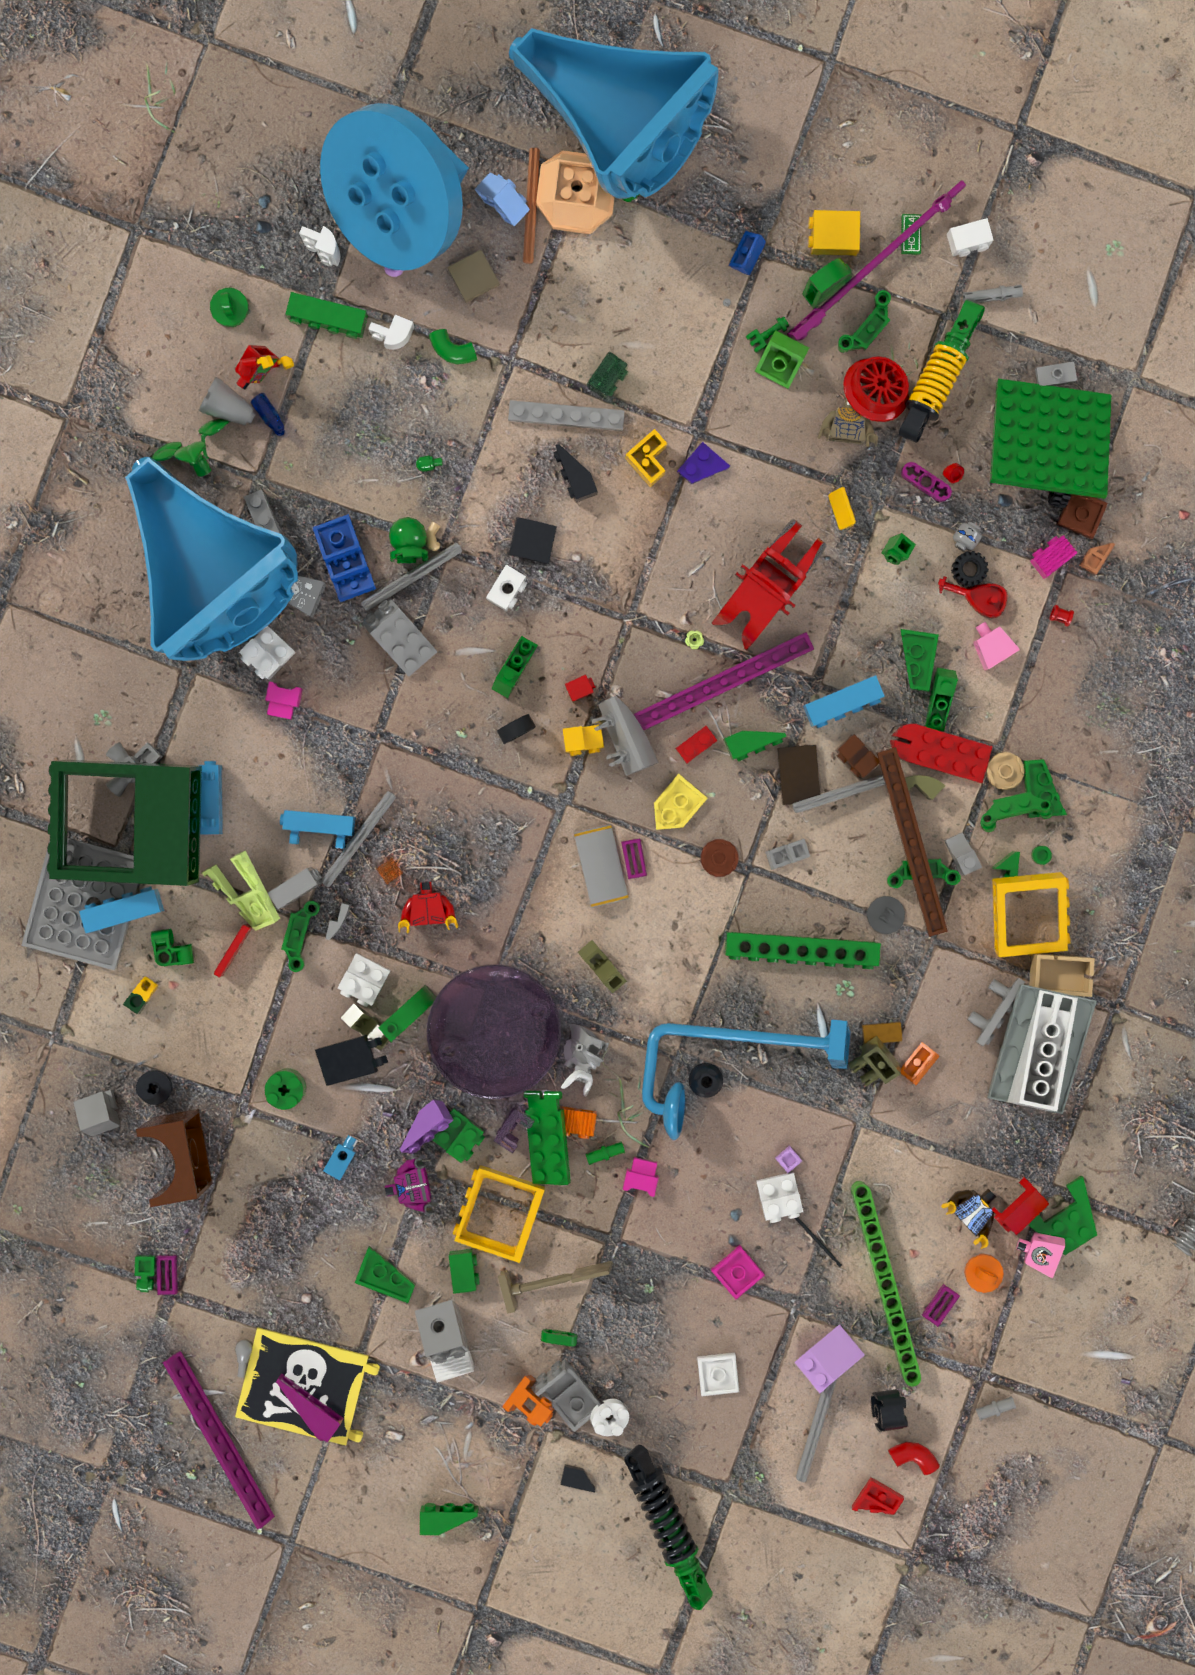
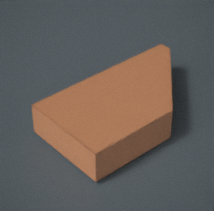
[1079,543,1115,575]

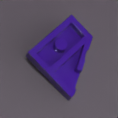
[677,442,730,484]

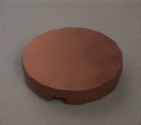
[700,839,739,877]

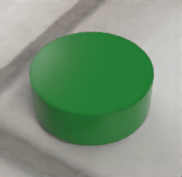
[1031,846,1052,865]

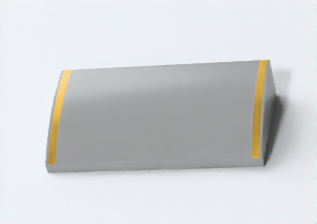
[574,824,629,908]

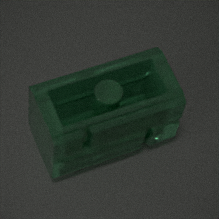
[587,352,629,400]

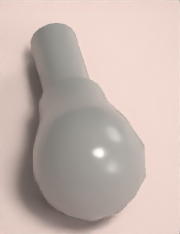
[235,1340,252,1378]

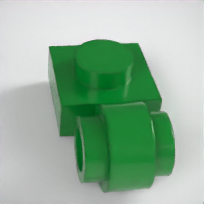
[135,1255,156,1293]

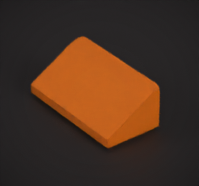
[901,1042,939,1085]

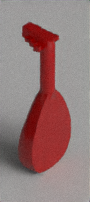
[938,576,1008,619]

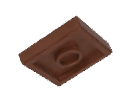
[1056,494,1108,539]

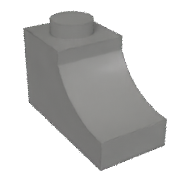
[944,832,982,876]

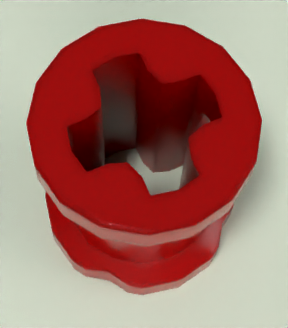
[1049,605,1074,627]

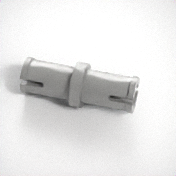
[976,1396,1016,1421]

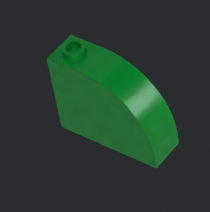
[802,258,853,309]
[378,985,438,1042]

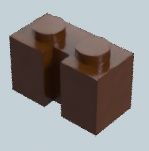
[835,734,879,778]

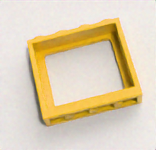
[992,872,1070,957]
[453,1165,545,1263]

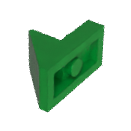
[992,851,1020,877]

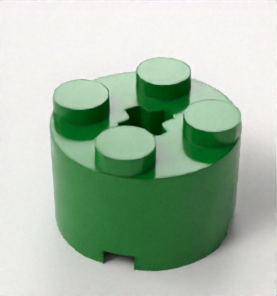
[265,1068,307,1110]

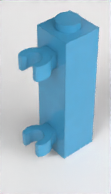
[199,761,223,835]
[280,810,356,849]

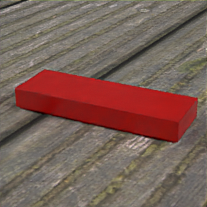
[214,924,252,978]

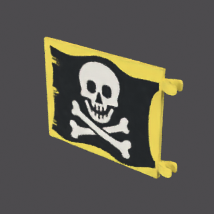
[235,1327,380,1446]

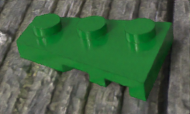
[900,629,939,692]
[1023,759,1067,818]

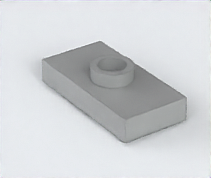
[1035,362,1077,386]

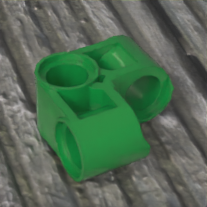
[151,929,194,967]

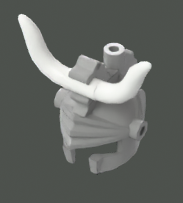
[561,1024,609,1097]

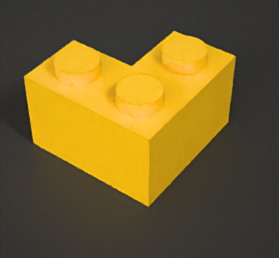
[625,429,667,487]
[563,725,604,756]

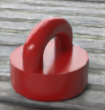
[943,463,964,483]

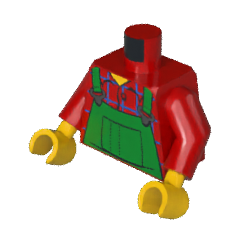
[235,345,294,390]

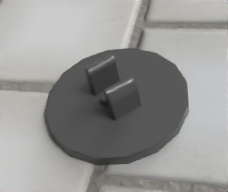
[867,896,905,934]

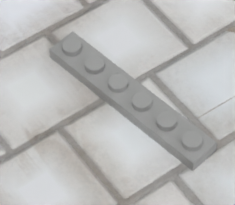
[508,400,625,431]

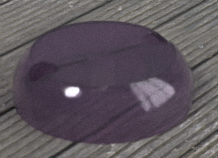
[427,964,561,1099]

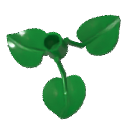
[152,419,231,477]

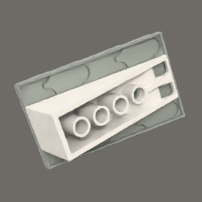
[987,984,1097,1114]

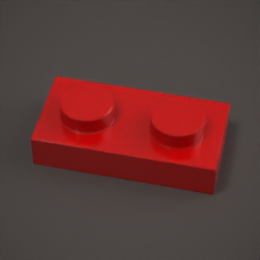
[675,726,717,764]

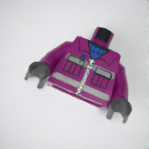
[385,1155,437,1216]

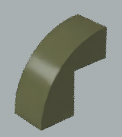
[905,775,945,800]
[578,940,627,994]
[341,1004,389,1050]

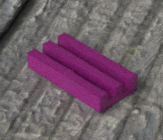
[621,838,647,879]
[156,1255,178,1295]
[921,1283,960,1327]

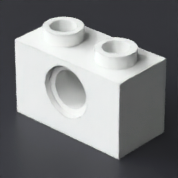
[486,565,527,612]

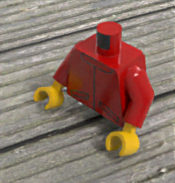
[398,882,458,933]

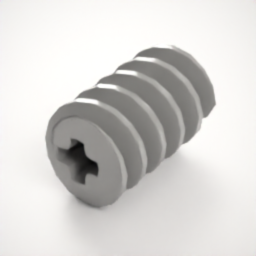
[1171,1212,1195,1257]

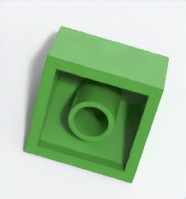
[755,330,809,389]

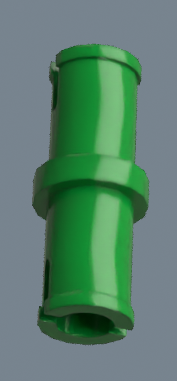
[585,1141,625,1165]

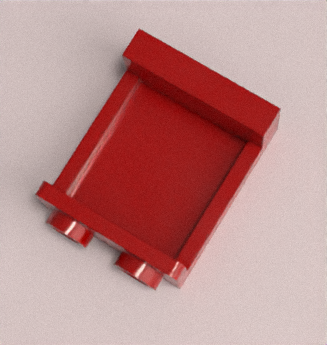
[991,1177,1049,1236]

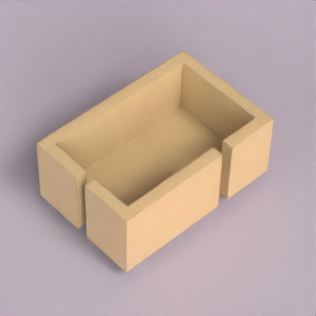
[1029,954,1095,997]

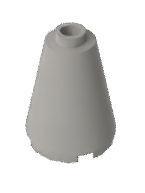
[199,377,255,425]

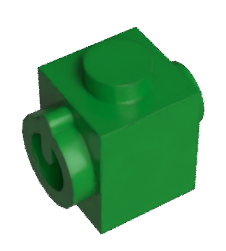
[881,533,916,565]

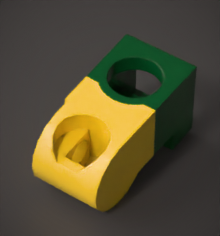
[123,976,159,1014]

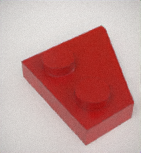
[852,1477,904,1515]

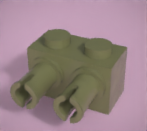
[848,1036,901,1087]

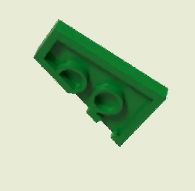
[355,1246,415,1303]

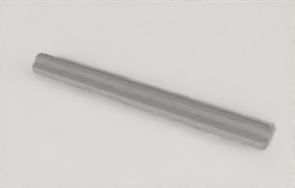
[361,543,462,611]
[793,775,885,813]
[321,791,396,887]
[796,1380,837,1482]

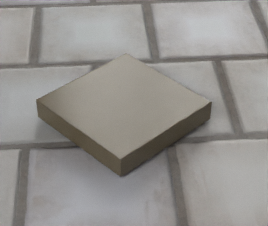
[447,249,500,303]

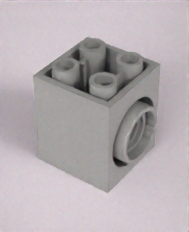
[415,1300,470,1364]

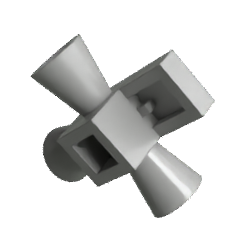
[106,742,163,797]

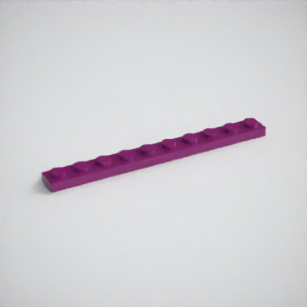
[634,632,814,730]
[162,1351,275,1529]

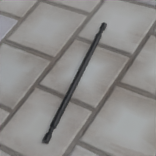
[794,1217,842,1267]

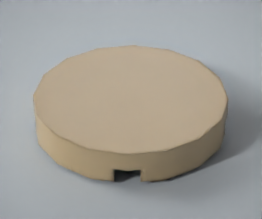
[986,752,1025,790]

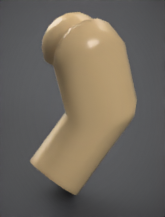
[426,522,440,551]

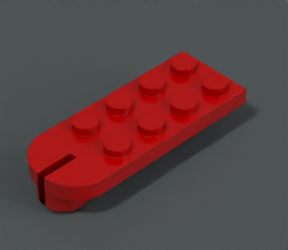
[890,724,993,783]

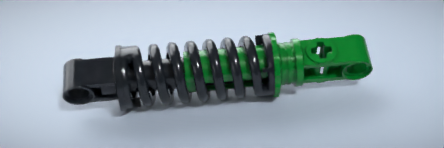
[624,1445,713,1610]

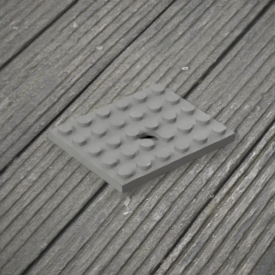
[21,838,140,970]

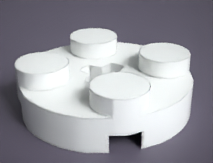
[590,1399,629,1436]

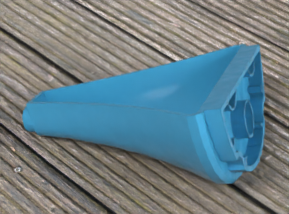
[509,28,719,199]
[125,457,298,661]

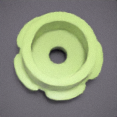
[685,631,704,649]

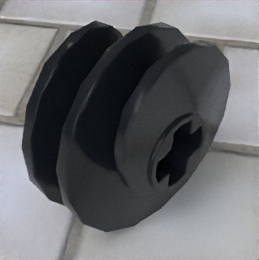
[136,1070,173,1105]

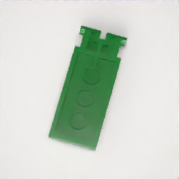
[524,1090,571,1185]

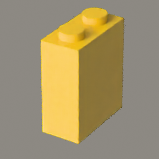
[808,210,860,256]

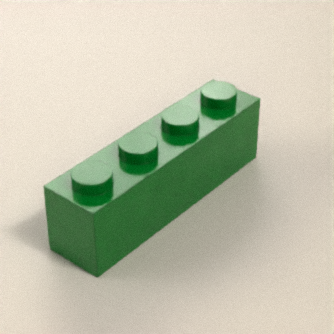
[285,292,368,339]

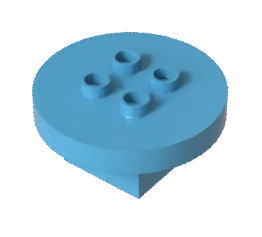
[320,103,469,271]

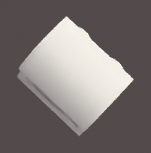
[299,226,341,266]

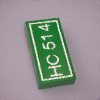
[901,214,922,255]

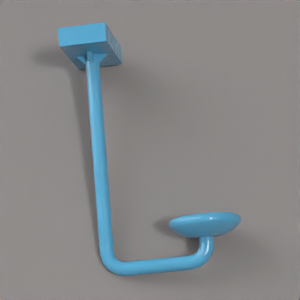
[642,1020,851,1140]

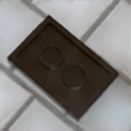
[777,745,820,805]

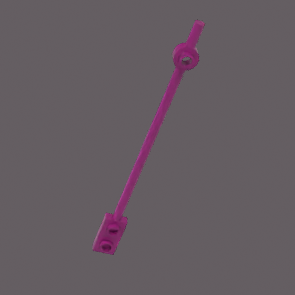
[787,180,966,341]

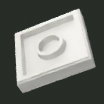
[697,1352,739,1396]

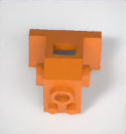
[502,1375,554,1427]

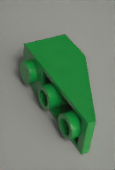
[492,636,538,698]
[925,667,958,732]
[723,731,786,762]
[420,1503,479,1535]

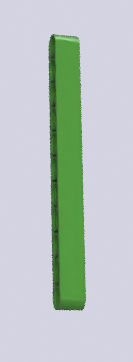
[851,1181,921,1386]

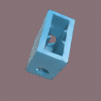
[323,1135,358,1180]

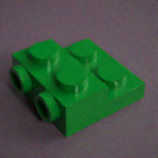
[432,1108,485,1163]

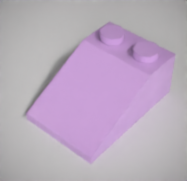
[795,1325,865,1393]

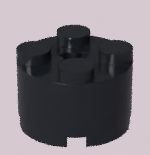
[871,1389,908,1432]

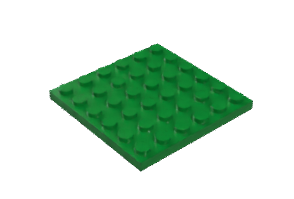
[990,378,1112,499]

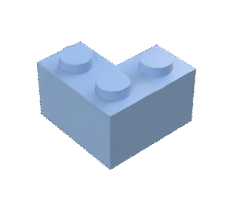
[474,173,530,226]

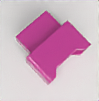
[265,681,303,720]
[622,1157,659,1197]

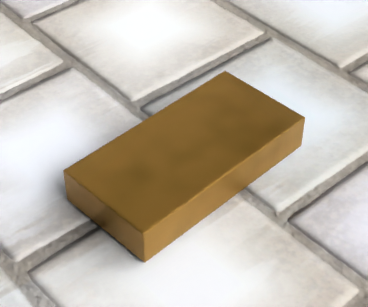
[862,1022,902,1044]

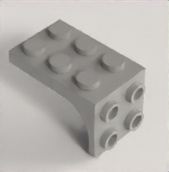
[362,599,437,677]
[535,1359,602,1432]

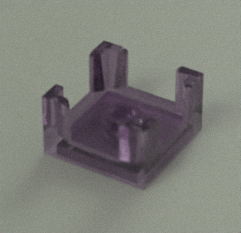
[494,1103,535,1154]

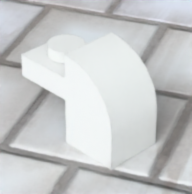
[369,315,415,350]

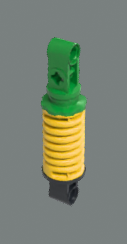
[898,300,985,443]

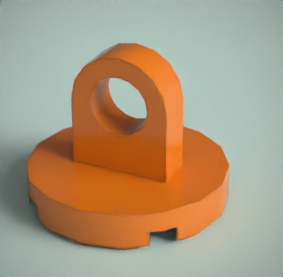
[964,1253,1004,1293]

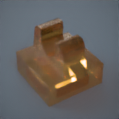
[376,858,403,884]

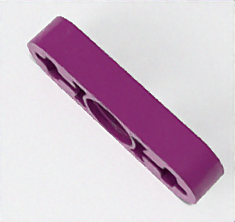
[901,462,952,502]

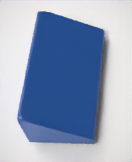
[729,231,766,275]

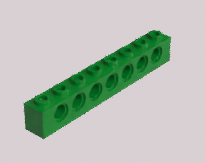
[724,931,881,969]

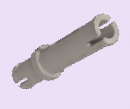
[963,284,1023,303]

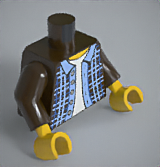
[941,1189,996,1249]

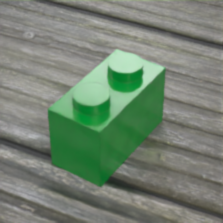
[449,1249,480,1294]

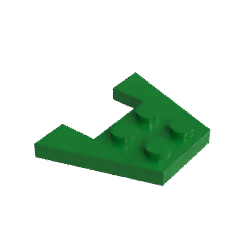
[1028,1176,1097,1255]

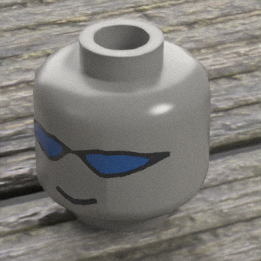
[953,522,982,552]

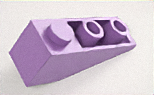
[400,1100,453,1154]

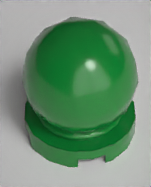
[389,517,428,564]

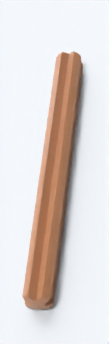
[523,148,540,264]

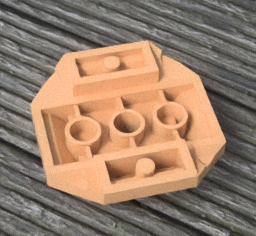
[536,151,615,234]

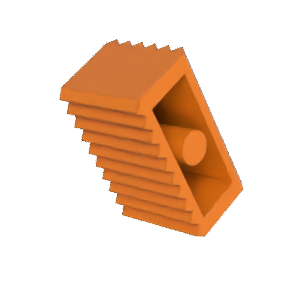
[560,1106,597,1139]

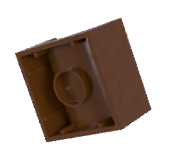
[136,1109,213,1208]

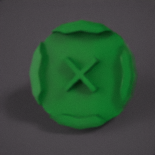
[210,288,249,327]

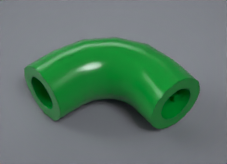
[429,329,477,365]

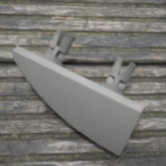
[592,696,659,776]

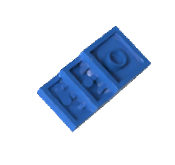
[313,514,376,602]

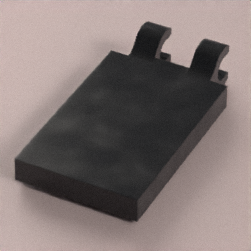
[315,1035,388,1086]

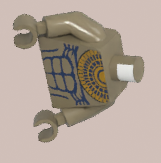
[818,398,878,447]

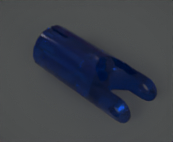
[250,393,285,436]

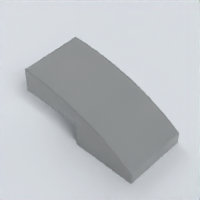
[765,839,810,870]
[326,903,351,940]

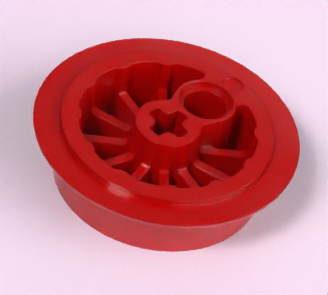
[843,356,909,422]

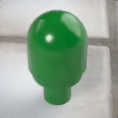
[416,455,443,472]

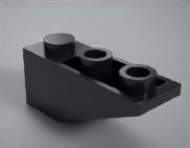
[553,444,598,503]

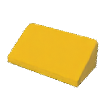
[828,487,856,530]

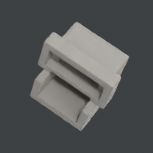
[73,1090,121,1137]

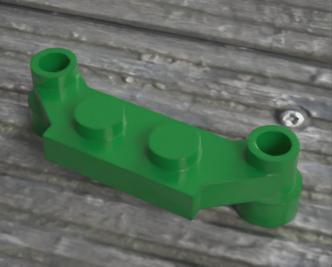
[838,290,891,353]
[980,791,1054,832]
[887,859,961,888]
[281,901,320,972]

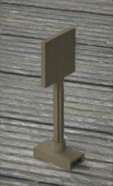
[498,1261,613,1314]

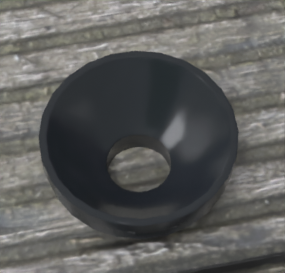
[688,1063,723,1098]

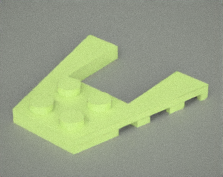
[202,851,280,931]

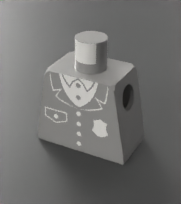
[288,576,327,618]

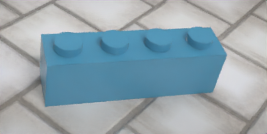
[803,675,885,728]
[79,887,165,933]

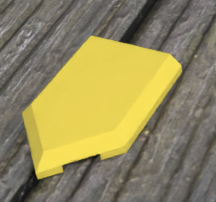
[654,774,708,830]

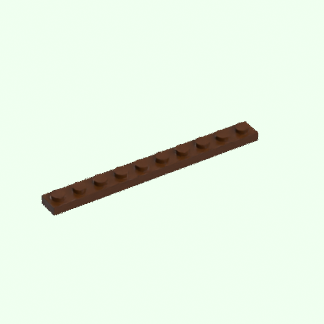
[876,747,948,937]

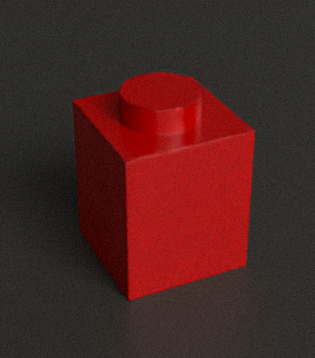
[565,675,596,702]

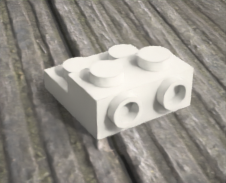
[239,626,296,680]
[338,953,391,1007]
[756,1172,803,1223]

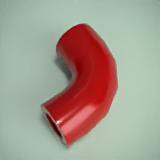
[888,1442,940,1475]

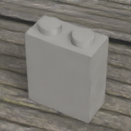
[268,867,322,909]

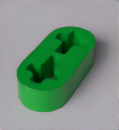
[540,1329,578,1346]

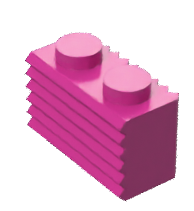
[1030,535,1077,579]

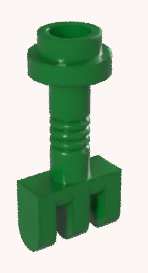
[746,316,789,353]

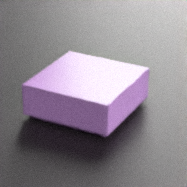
[775,1145,802,1173]

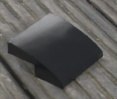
[509,517,557,564]

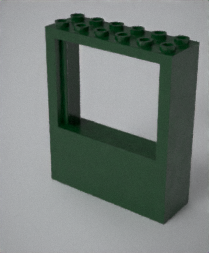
[47,760,202,886]

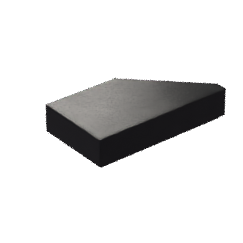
[560,1464,595,1493]

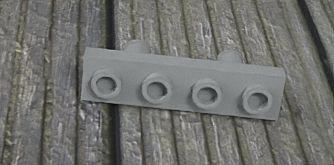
[967,978,1025,1046]

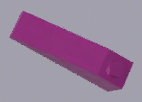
[276,1373,344,1443]

